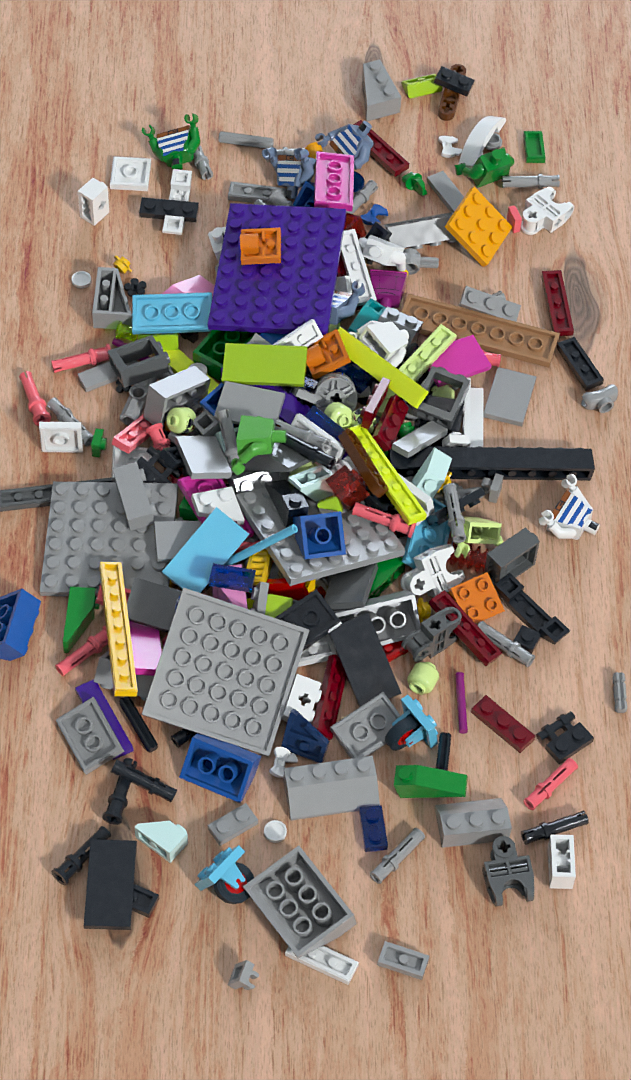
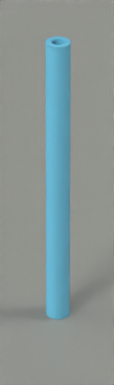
[224,524,298,566]

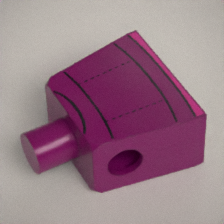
[370,269,407,308]

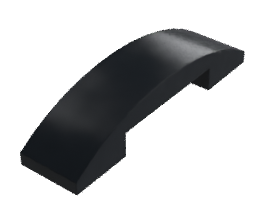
[494,573,570,645]

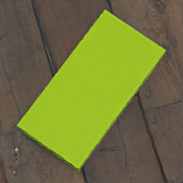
[222,343,308,387]

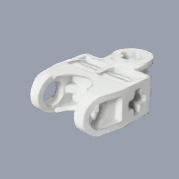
[521,187,575,235]
[401,544,465,597]

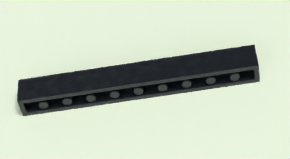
[387,446,595,481]

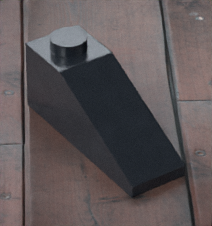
[265,479,309,528]

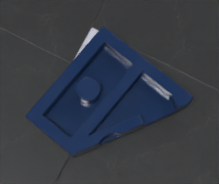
[281,709,329,763]

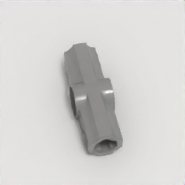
[120,376,158,426]

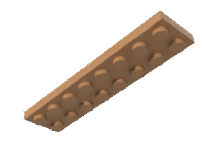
[401,294,560,368]

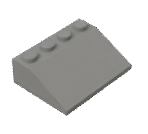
[243,846,357,958]

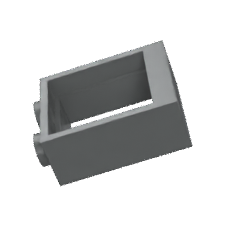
[107,335,170,388]
[413,366,470,430]
[484,527,540,585]

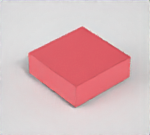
[507,205,522,233]

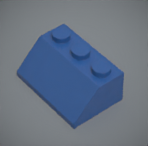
[0,588,41,661]
[179,733,261,803]

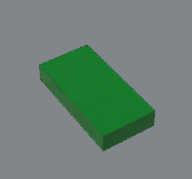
[523,131,546,163]

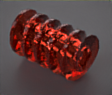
[447,541,489,574]

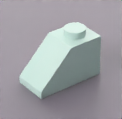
[411,447,452,499]
[288,465,335,502]
[135,821,188,863]

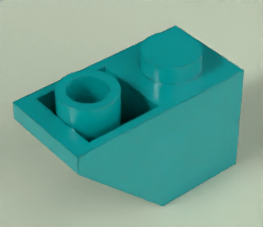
[347,298,386,339]

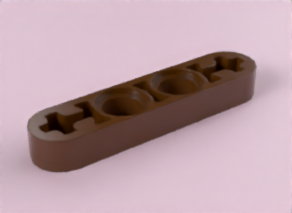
[438,64,466,121]
[338,428,388,498]

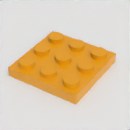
[444,186,512,267]

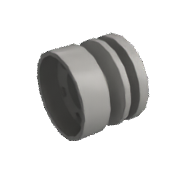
[314,372,357,415]

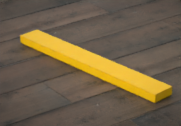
[99,562,138,697]

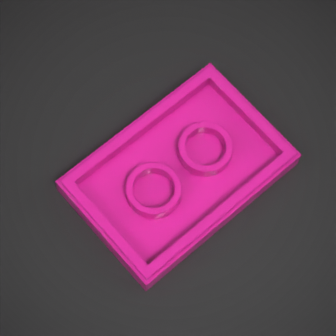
[427,335,492,387]

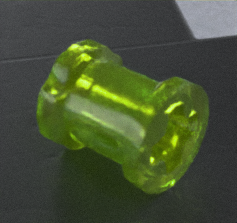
[115,321,138,342]

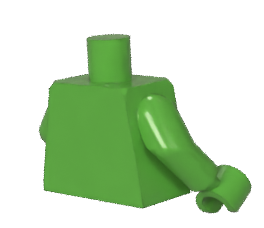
[231,415,286,475]

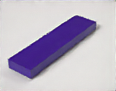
[75,679,134,760]

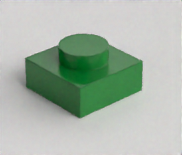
[91,428,107,458]

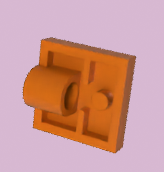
[240,228,281,265]
[306,329,351,380]
[448,572,505,624]

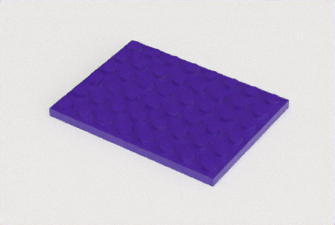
[207,203,346,335]

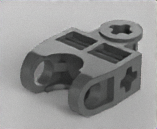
[401,607,462,662]
[482,836,534,907]

